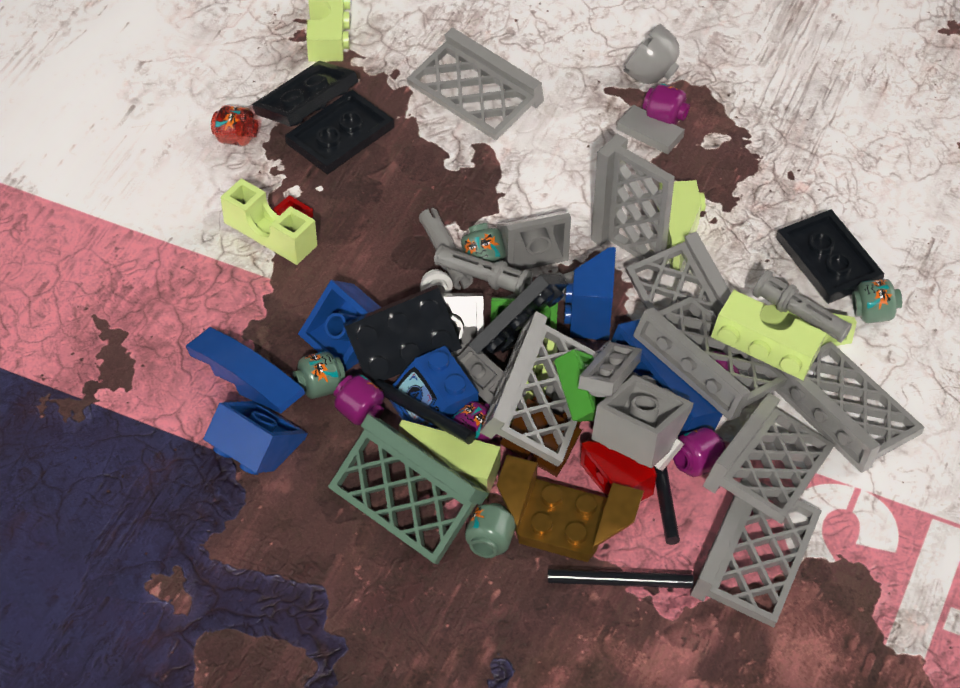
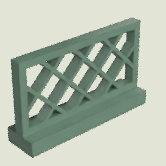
[328,414,488,564]

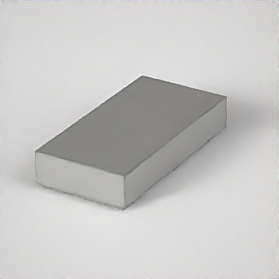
[616,105,685,155]

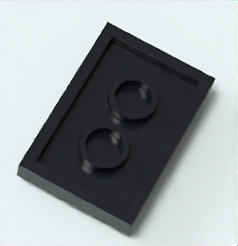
[252,60,359,127]
[285,90,394,175]
[776,209,885,304]
[469,274,569,354]
[343,285,462,383]

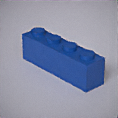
[611,319,723,437]

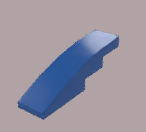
[186,327,305,413]

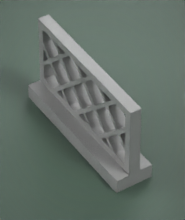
[406,27,544,141]
[591,133,675,265]
[626,231,743,357]
[633,296,788,421]
[479,311,599,467]
[770,342,925,473]
[703,393,835,524]
[690,478,822,628]

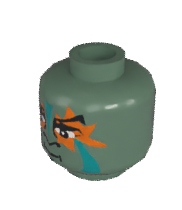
[461,223,506,263]
[852,279,902,323]
[293,351,345,399]
[465,503,516,558]

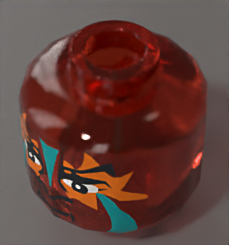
[211,105,259,147]

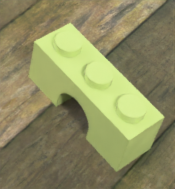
[306,0,350,62]
[220,178,317,265]
[711,290,826,381]

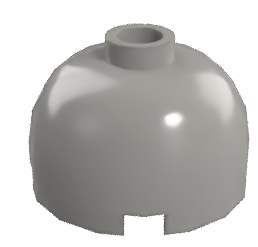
[623,24,680,84]

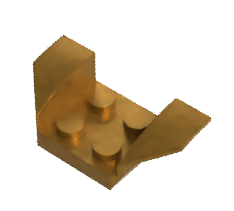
[497,455,644,562]

